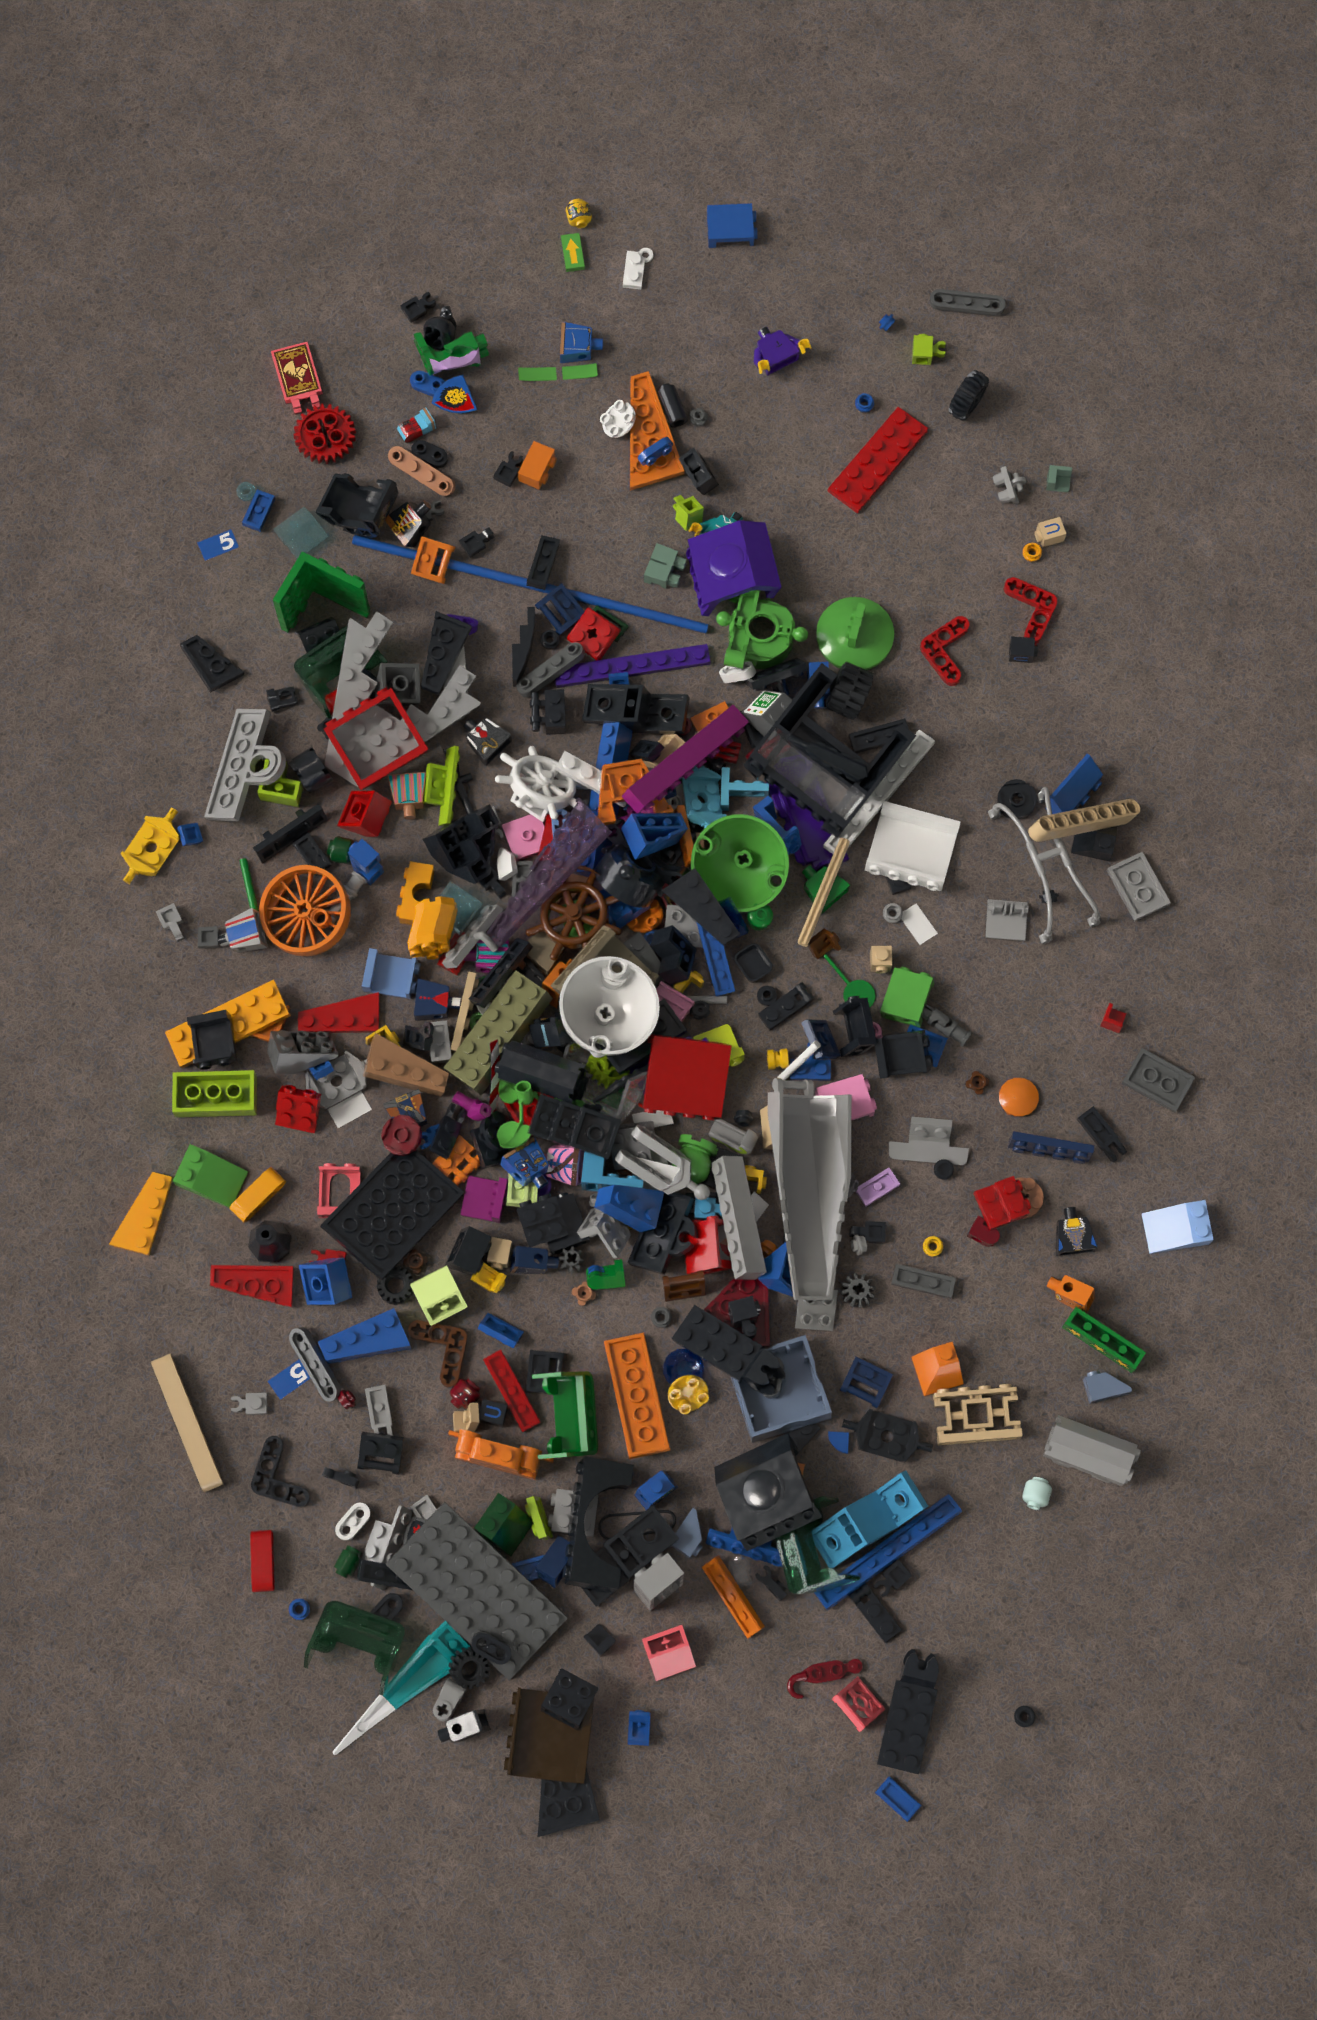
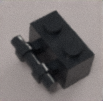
[529,689,566,735]
[727,1296,761,1339]

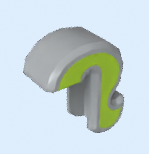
[708,1119,758,1155]

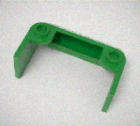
[532,1371,598,1459]

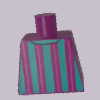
[464,935,509,974]

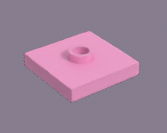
[501,814,544,861]

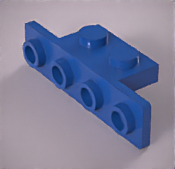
[706,1528,790,1568]

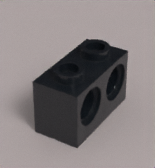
[678,448,719,496]

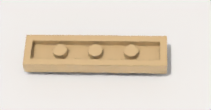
[451,972,479,1053]

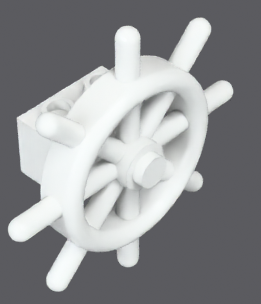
[495,746,589,822]

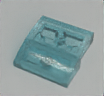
[273,507,329,559]

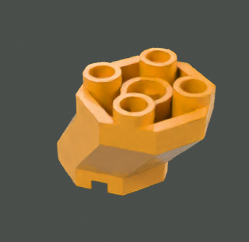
[407,896,458,960]

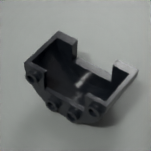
[315,473,399,538]

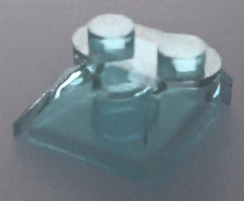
[439,881,483,936]

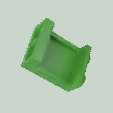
[880,967,934,1028]

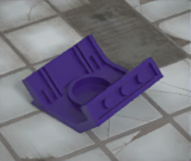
[686,520,782,616]

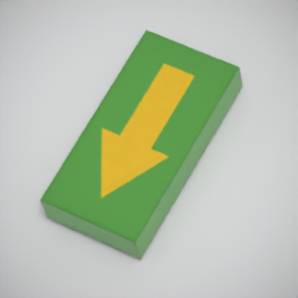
[561,233,585,272]

